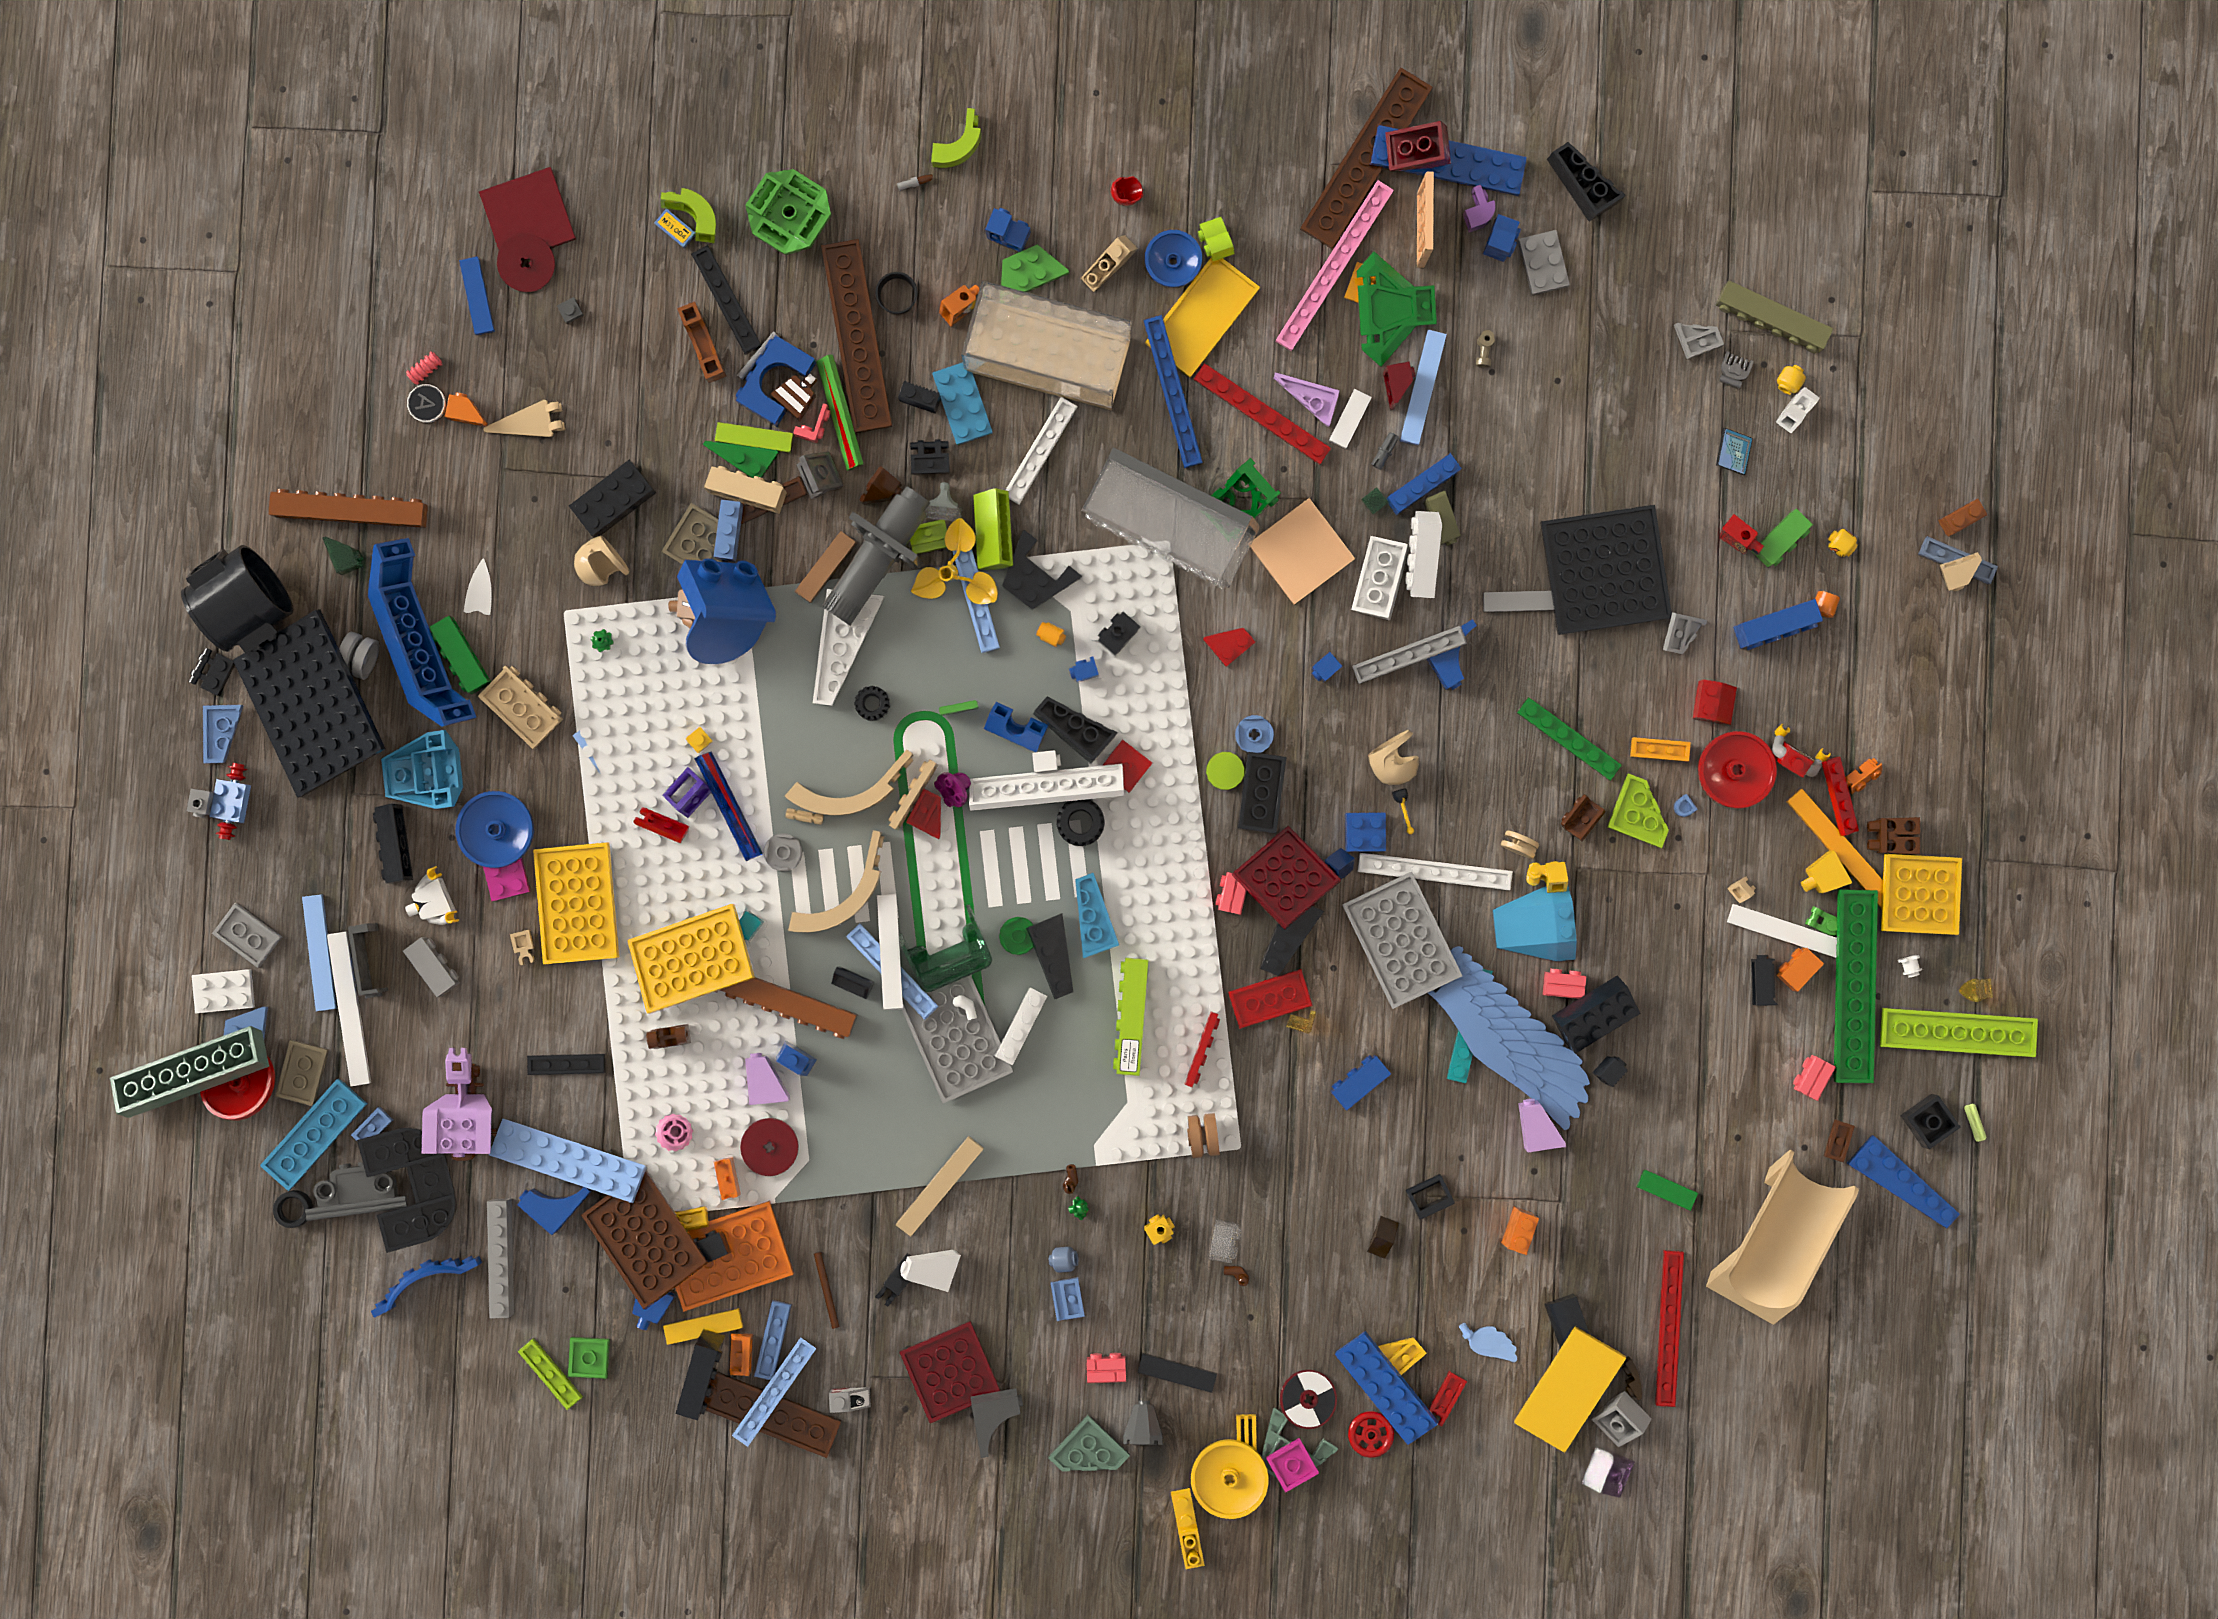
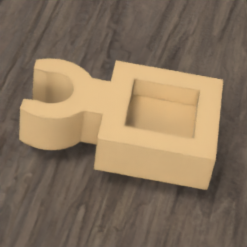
[510,930,535,965]

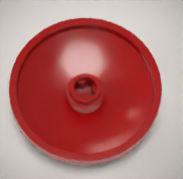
[1698,731,1777,808]
[200,1055,275,1121]

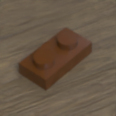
[1823,1120,1855,1163]

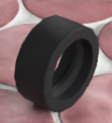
[273,1190,313,1228]

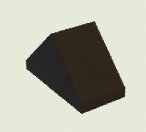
[1367,1215,1399,1259]

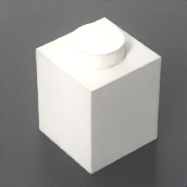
[1032,750,1061,772]

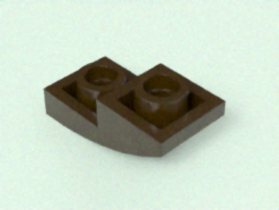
[1622,1356,1642,1401]

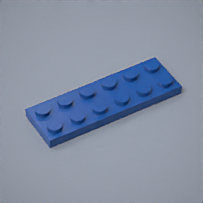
[1335,1331,1438,1445]

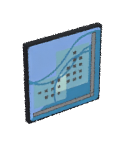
[1716,428,1753,475]

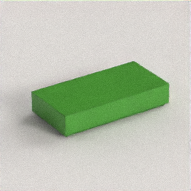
[939,700,979,716]

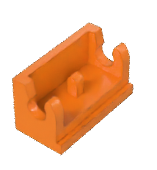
[713,1157,741,1200]
[729,1333,753,1376]

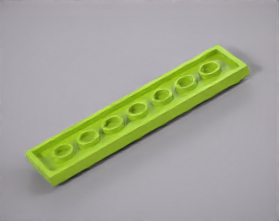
[1880,1008,2038,1057]

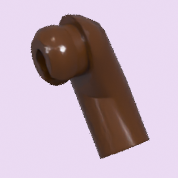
[1063,1164,1078,1194]
[1224,1266,1249,1286]

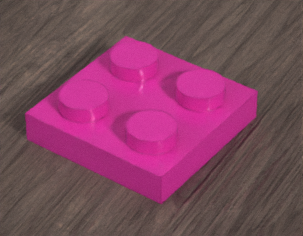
[483,858,530,901]
[1266,1438,1319,1493]

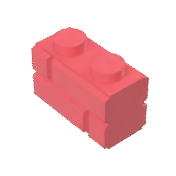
[1215,872,1247,915]
[1543,969,1586,999]
[1793,1055,1836,1101]
[1087,1353,1126,1383]

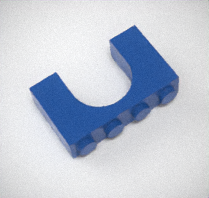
[736,335,817,427]

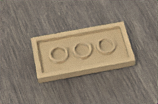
[889,759,939,830]

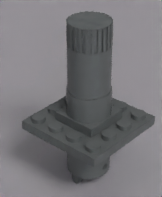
[822,486,930,626]

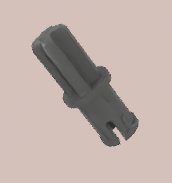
[1371,432,1399,470]

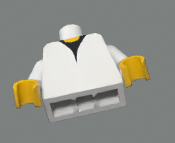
[405,866,459,925]

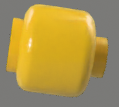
[1777,365,1806,395]

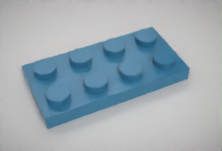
[932,361,993,445]

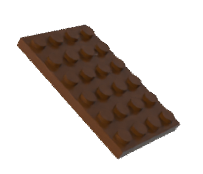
[581,1170,709,1310]

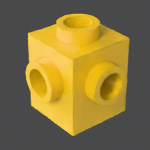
[1144,1214,1175,1245]

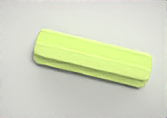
[1964,1104,1987,1142]

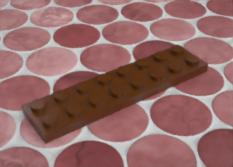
[705,1372,842,1458]

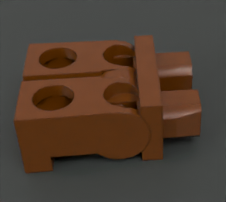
[1867,817,1920,855]

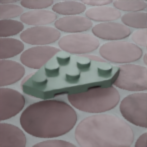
[1048,1415,1130,1471]

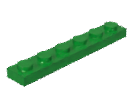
[1517,697,1622,781]

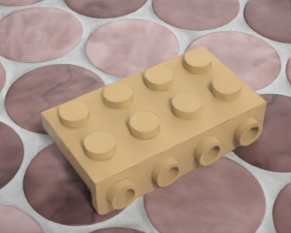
[478,665,563,749]

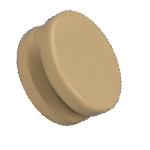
[1501,831,1539,859]

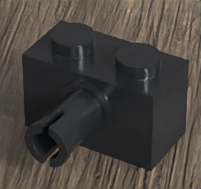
[1097,611,1141,657]

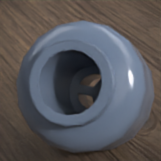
[1049,1247,1079,1273]

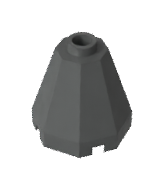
[1123,1401,1164,1445]

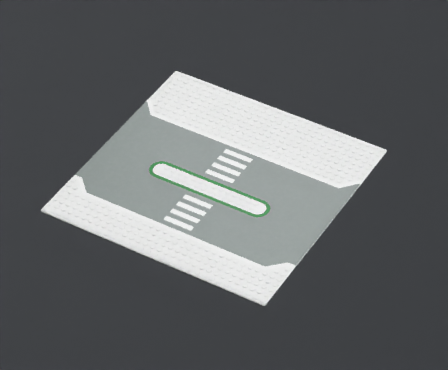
[564,541,1241,1212]

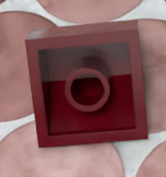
[1383,361,1415,410]

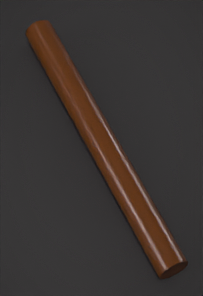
[814,1252,840,1329]

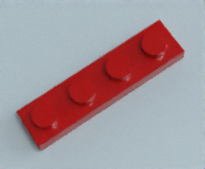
[1821,757,1859,836]
[1185,1011,1220,1087]

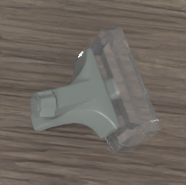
[925,482,963,521]

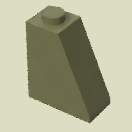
[1423,491,1461,546]

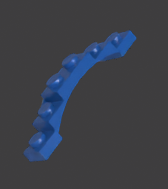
[371,1256,482,1318]

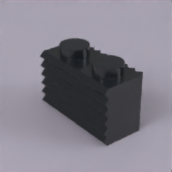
[898,381,941,414]
[1592,1056,1627,1087]

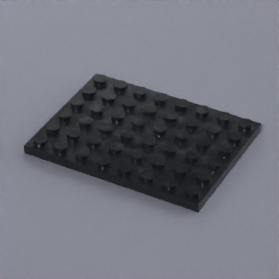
[233,609,386,798]

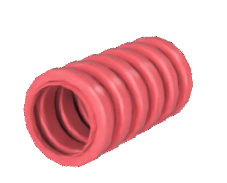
[406,352,442,385]

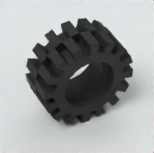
[854,686,890,721]

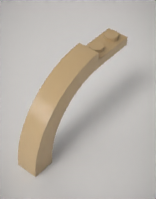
[785,749,914,815]
[788,830,884,932]

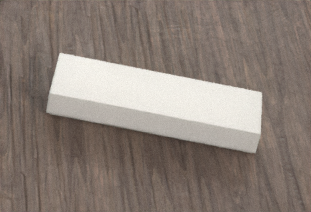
[1329,389,1372,449]

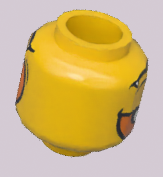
[1828,529,1858,557]

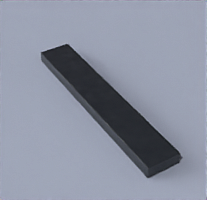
[691,245,762,355]

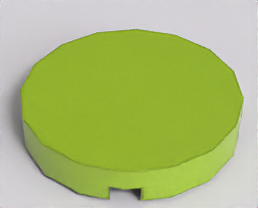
[1206,752,1244,790]

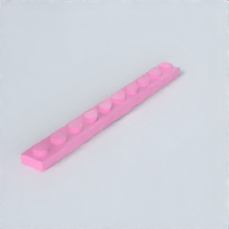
[1275,180,1394,352]

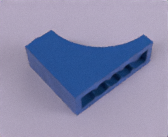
[1427,619,1477,690]
[517,1187,593,1235]

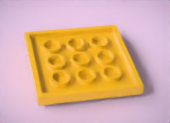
[1881,854,1962,935]

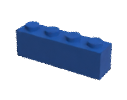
[1386,453,1462,516]

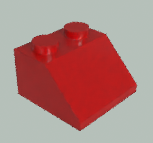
[1692,679,1737,725]

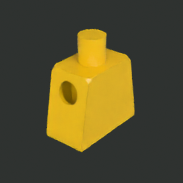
[1801,850,1852,893]

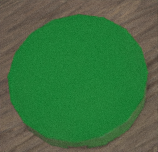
[999,917,1034,955]

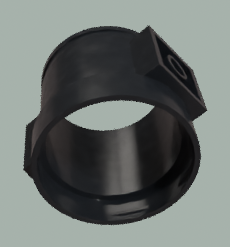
[181,545,293,654]

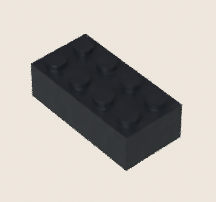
[569,459,656,538]
[1237,752,1287,834]
[1552,975,1641,1054]

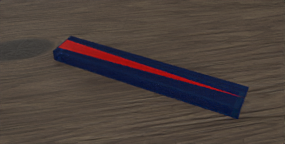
[694,751,763,861]

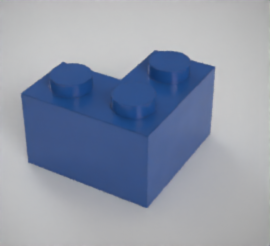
[985,208,1031,252]
[1483,214,1521,262]

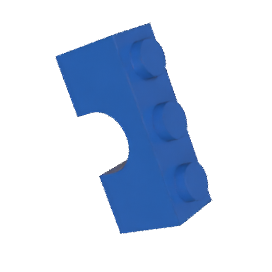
[984,702,1048,752]

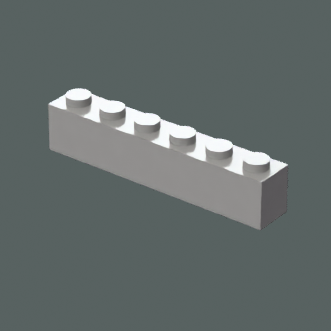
[487,1198,514,1318]

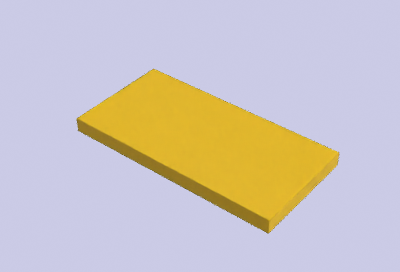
[1145,258,1260,378]
[1514,1326,1626,1453]

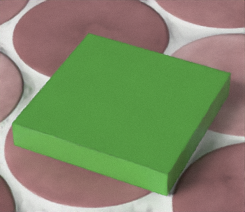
[568,1337,610,1379]

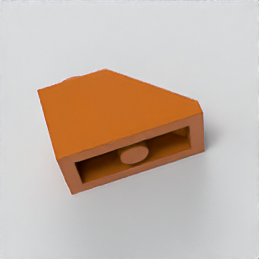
[445,393,488,427]

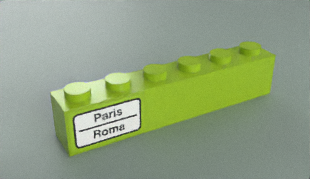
[1113,958,1148,1076]

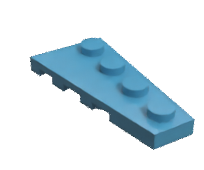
[1075,873,1119,958]

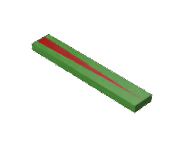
[816,355,863,471]

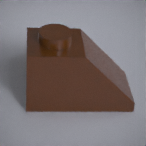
[859,466,902,505]

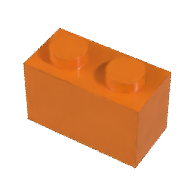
[1776,947,1824,992]

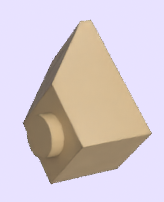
[1940,552,1982,591]

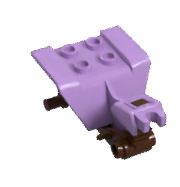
[422,1048,498,1161]

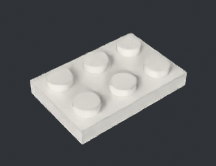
[192,969,255,1013]

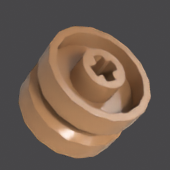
[1187,1113,1220,1158]

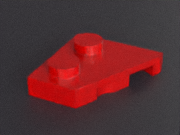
[1203,628,1255,667]
[906,789,941,839]

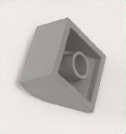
[1591,1391,1651,1447]

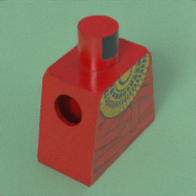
[1719,514,1764,555]

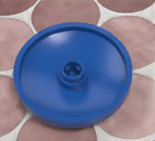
[455,791,534,868]

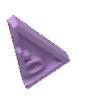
[1274,372,1340,427]

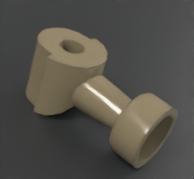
[1476,330,1495,368]

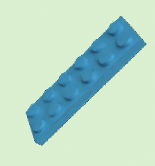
[260,1078,367,1191]

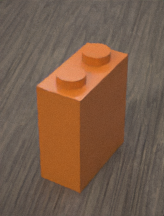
[1501,1206,1539,1255]

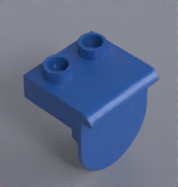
[677,558,776,664]

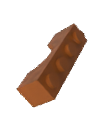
[677,301,727,383]

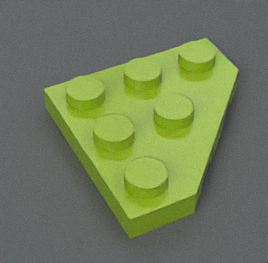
[1607,774,1669,848]

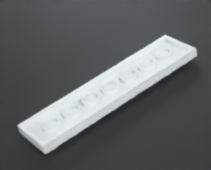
[969,764,1124,811]

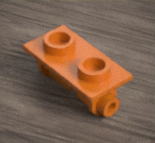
[1846,758,1882,794]

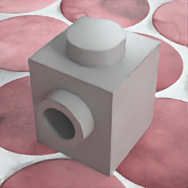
[187,789,214,818]

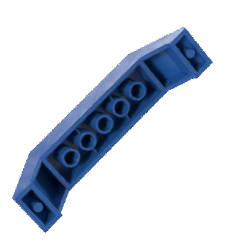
[368,538,476,727]

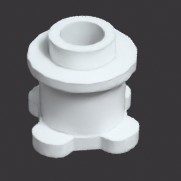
[1898,955,1922,978]

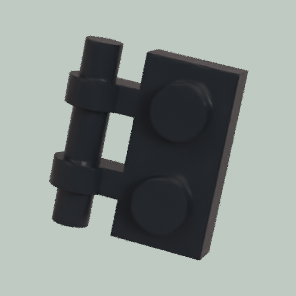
[910,439,950,475]
[188,647,235,696]

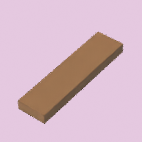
[795,531,857,603]

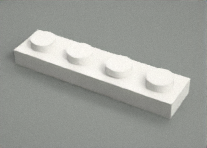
[995,987,1047,1065]

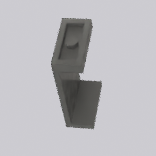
[348,923,388,999]

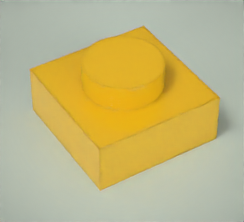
[686,726,713,754]

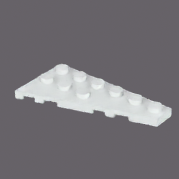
[813,589,885,706]

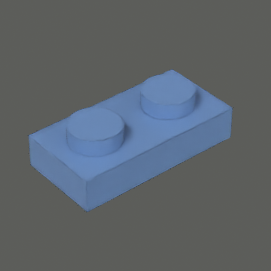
[351,1107,393,1141]

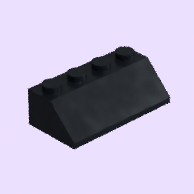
[373,803,413,884]

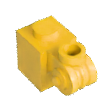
[1526,861,1568,893]

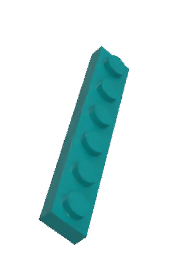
[1447,969,1493,1083]

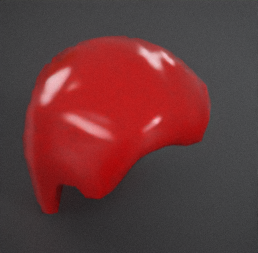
[1110,176,1143,206]

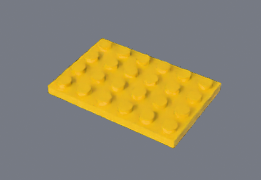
[533,842,619,964]
[627,904,755,1014]

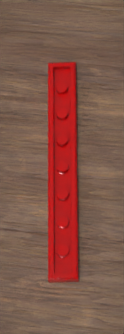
[1655,1250,1684,1407]

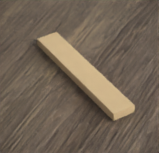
[896,1136,984,1237]

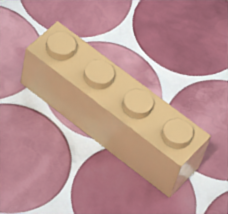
[704,466,787,514]

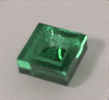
[1361,487,1388,515]

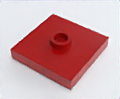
[1102,739,1152,793]

